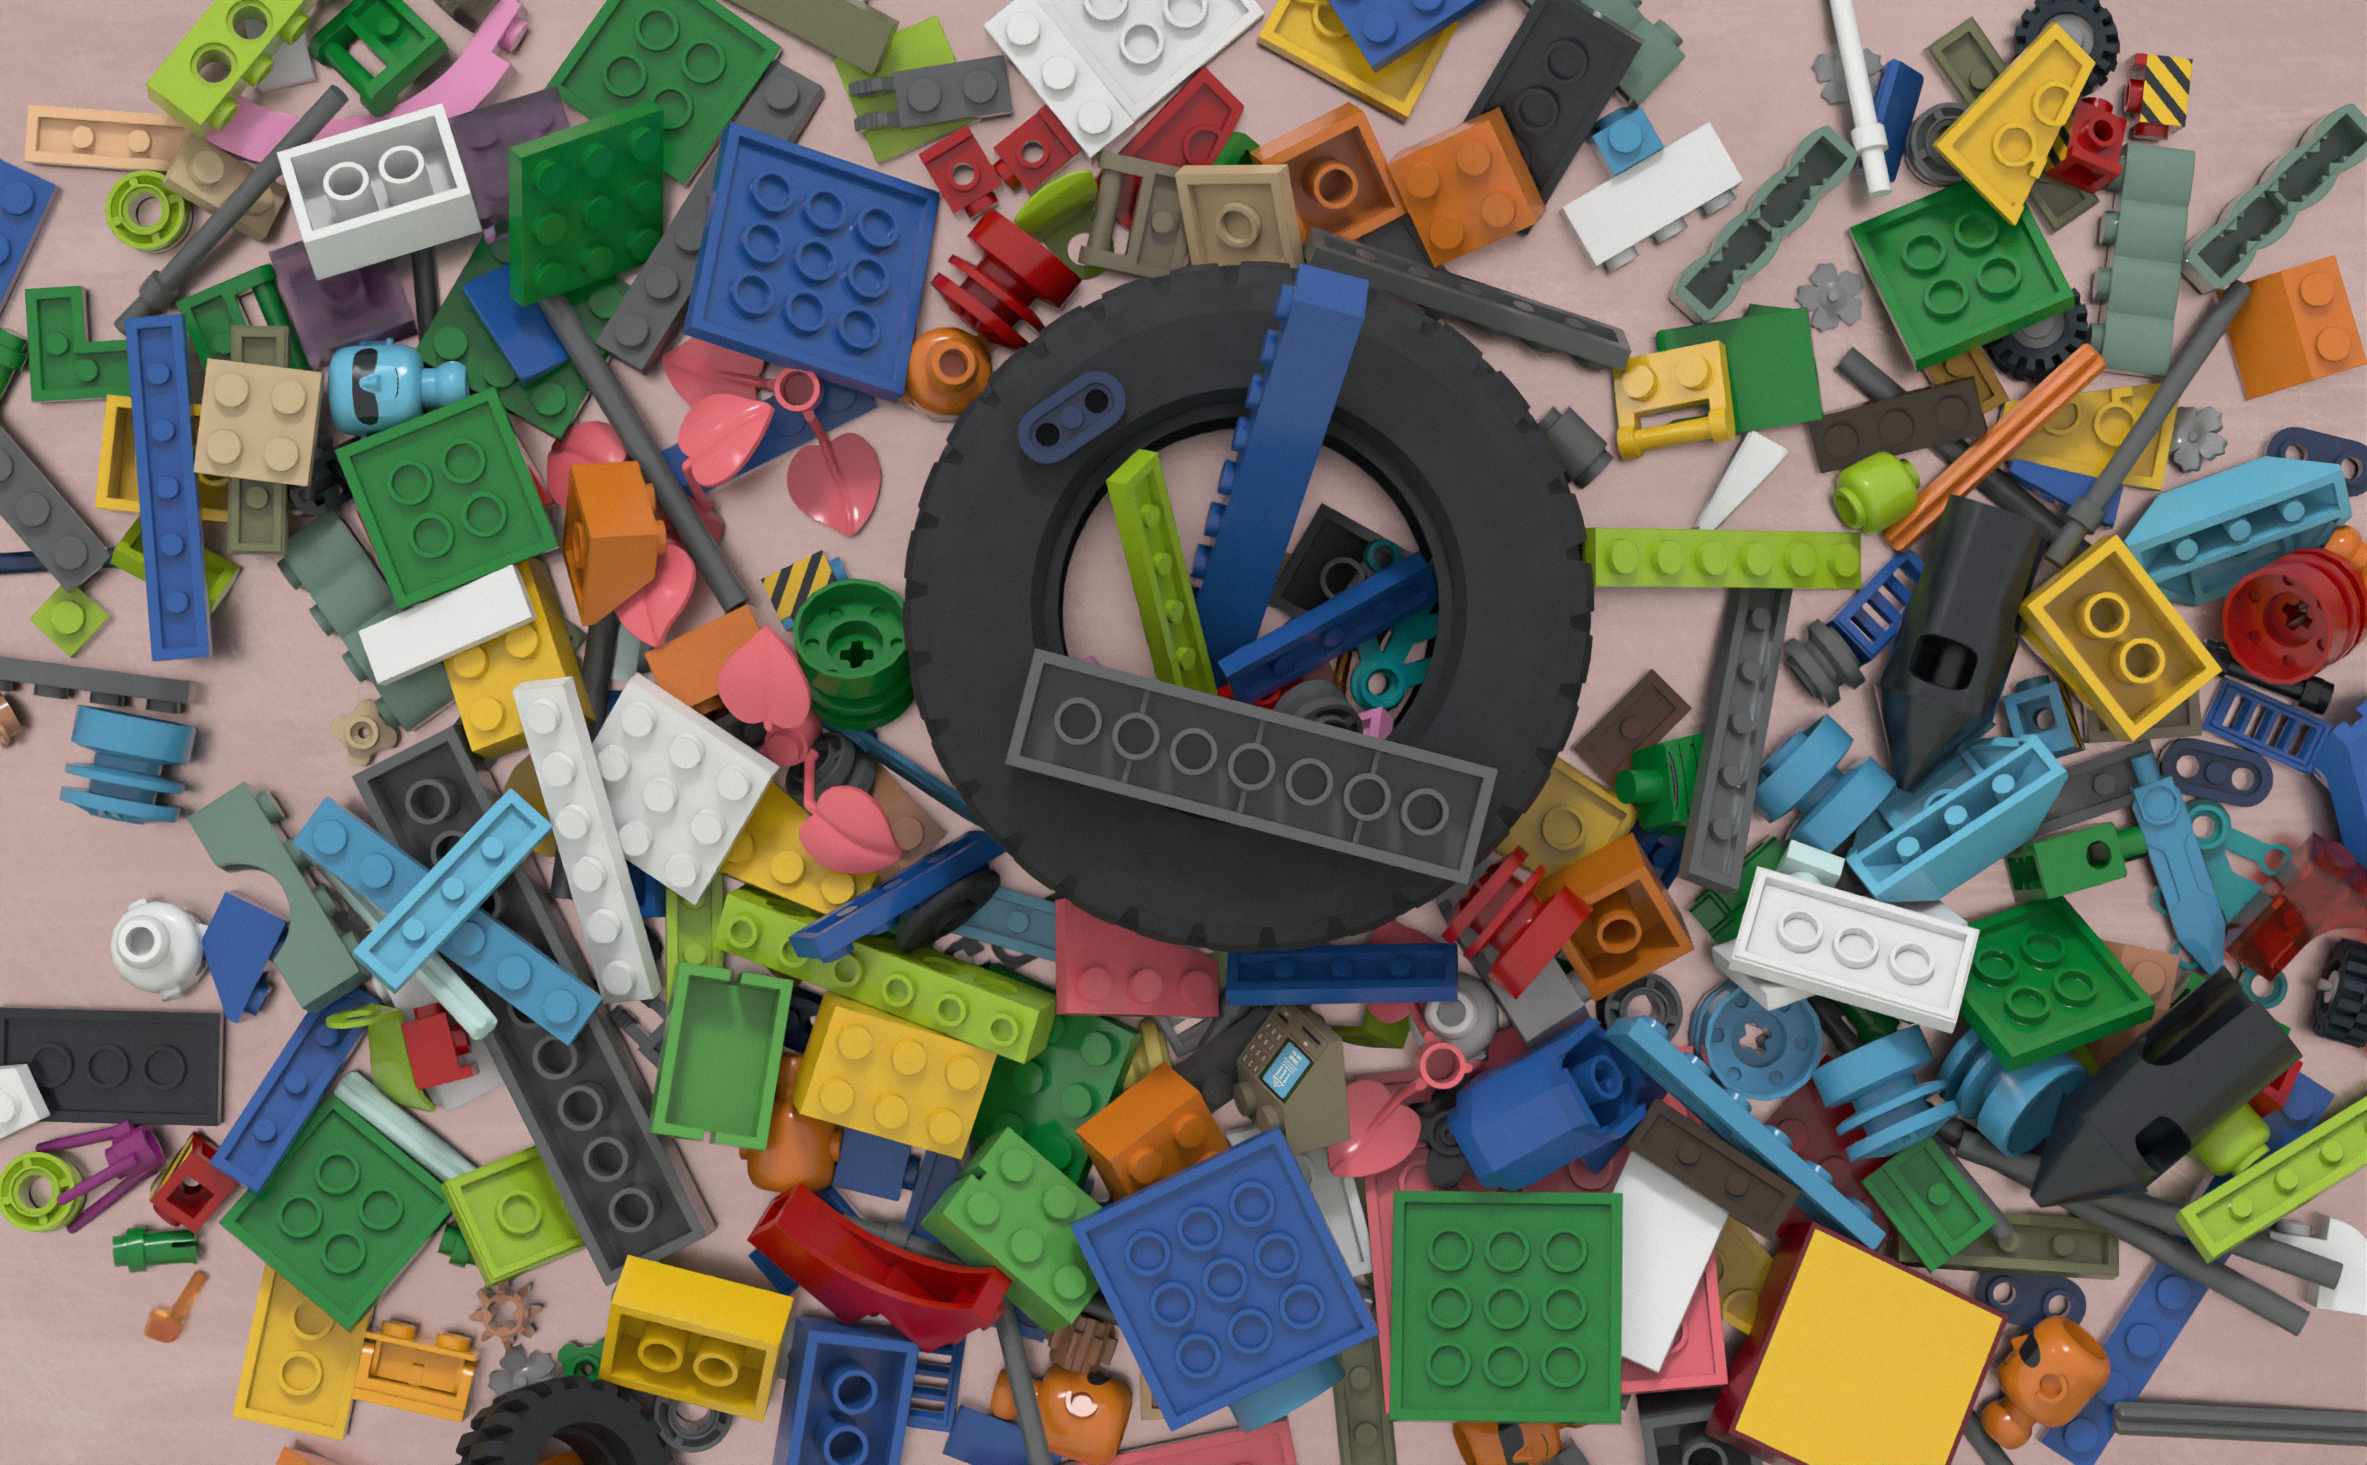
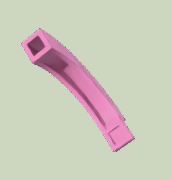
[205,0,529,165]

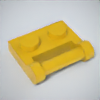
[1612,340,1735,461]

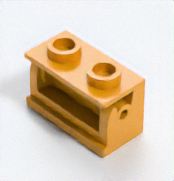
[351,1320,483,1423]

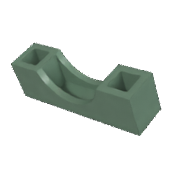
[187,782,372,1014]

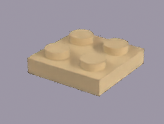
[1175,164,1305,268]
[193,358,325,487]

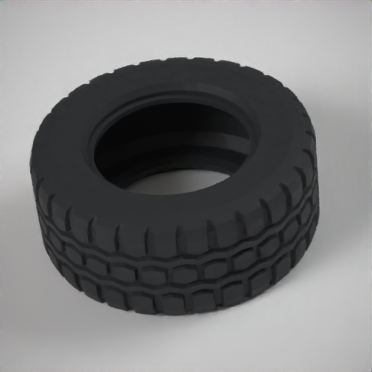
[903,261,1594,953]

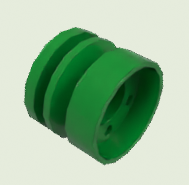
[792,578,915,731]

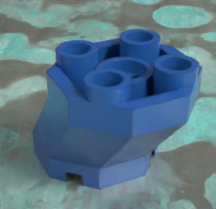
[2311,699,2367,890]
[1447,1017,1646,1192]

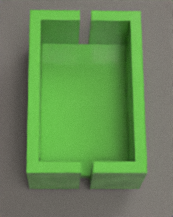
[647,961,794,1152]
[920,1127,1103,1334]

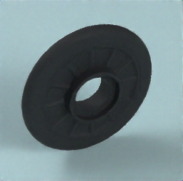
[895,870,1001,952]

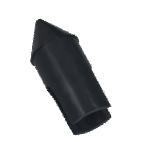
[1874,494,2051,794]
[2029,965,2303,1208]

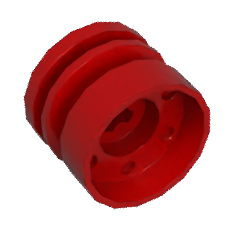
[930,207,1082,352]
[2222,547,2367,685]
[1441,845,1593,1000]

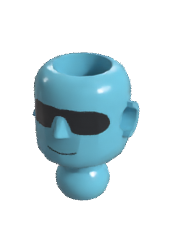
[328,338,469,439]

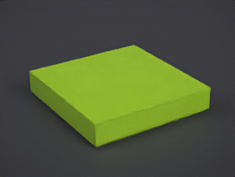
[833,15,982,165]
[441,1145,586,1289]

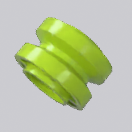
[105,170,192,253]
[0,1152,85,1233]

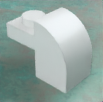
[2259,1214,2367,1316]

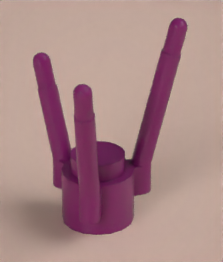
[35,1119,165,1234]

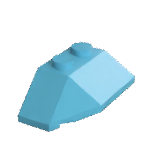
[2124,456,2353,607]
[1845,734,2068,903]

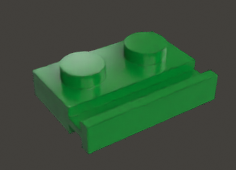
[1860,1137,1997,1274]

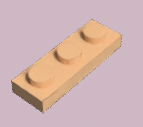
[24,105,192,173]

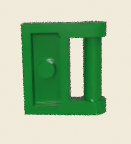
[308,0,449,117]
[175,263,316,373]

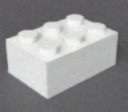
[277,103,482,281]

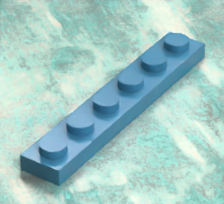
[292,796,605,1046]
[1604,1015,1886,1251]

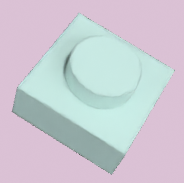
[610,623,651,681]
[1775,839,1845,888]

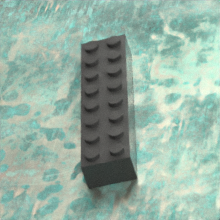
[1005,648,1498,885]

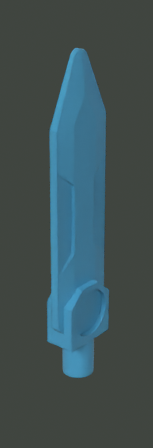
[811,709,982,828]
[2129,751,2226,975]

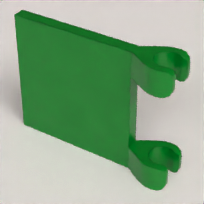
[1656,307,1825,434]

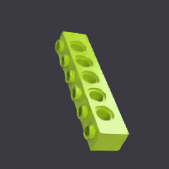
[146,0,329,140]
[712,884,1056,1064]

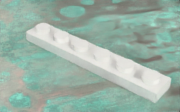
[512,676,662,1004]

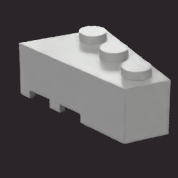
[1433,856,1592,1049]

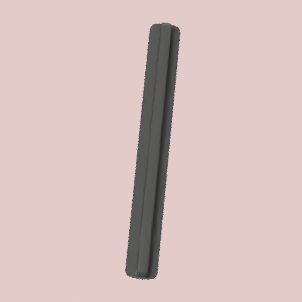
[2111,1401,2367,1447]

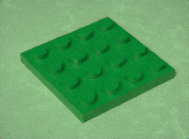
[1390,1191,1623,1425]

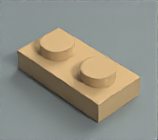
[161,132,288,242]

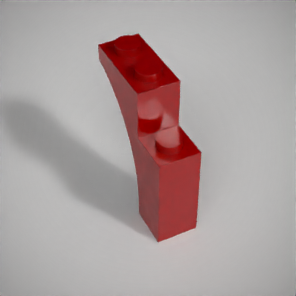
[747,1183,1013,1353]

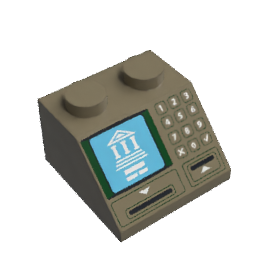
[1233,1004,1351,1156]

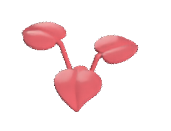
[662,316,918,536]
[547,394,775,648]
[718,625,904,874]
[1327,920,1528,1177]

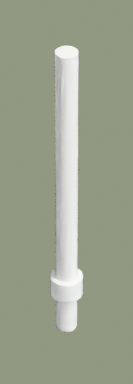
[1829,0,1892,198]

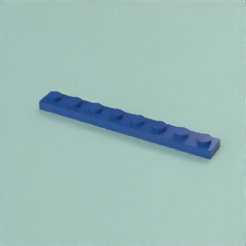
[2038,1071,2335,1465]

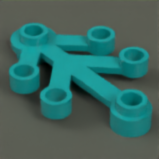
[1350,539,1438,712]
[2150,799,2313,1009]

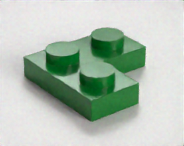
[25,286,131,403]

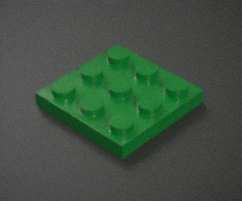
[545,0,783,187]
[508,100,664,307]
[1849,180,2076,372]
[416,211,631,442]
[335,386,561,611]
[1959,896,2156,1073]
[970,963,1143,1188]
[219,1093,453,1333]

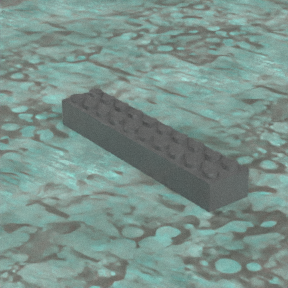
[352,724,717,1287]

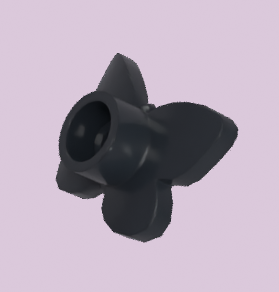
[1407,1073,1476,1190]

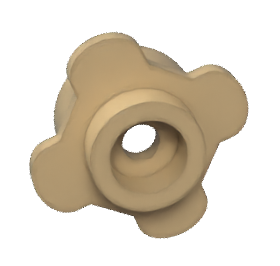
[330,699,397,766]

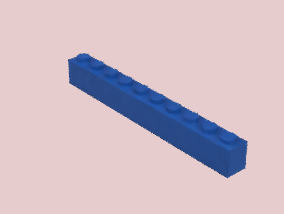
[1155,263,1369,696]

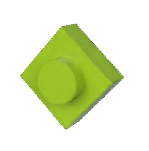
[29,586,113,658]

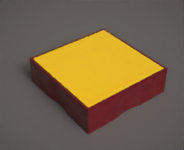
[1704,1221,2009,1465]

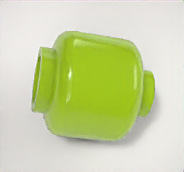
[1833,451,1920,534]
[2192,1103,2270,1177]

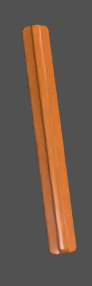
[1882,343,2107,553]

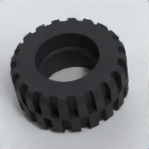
[455,1375,673,1465]

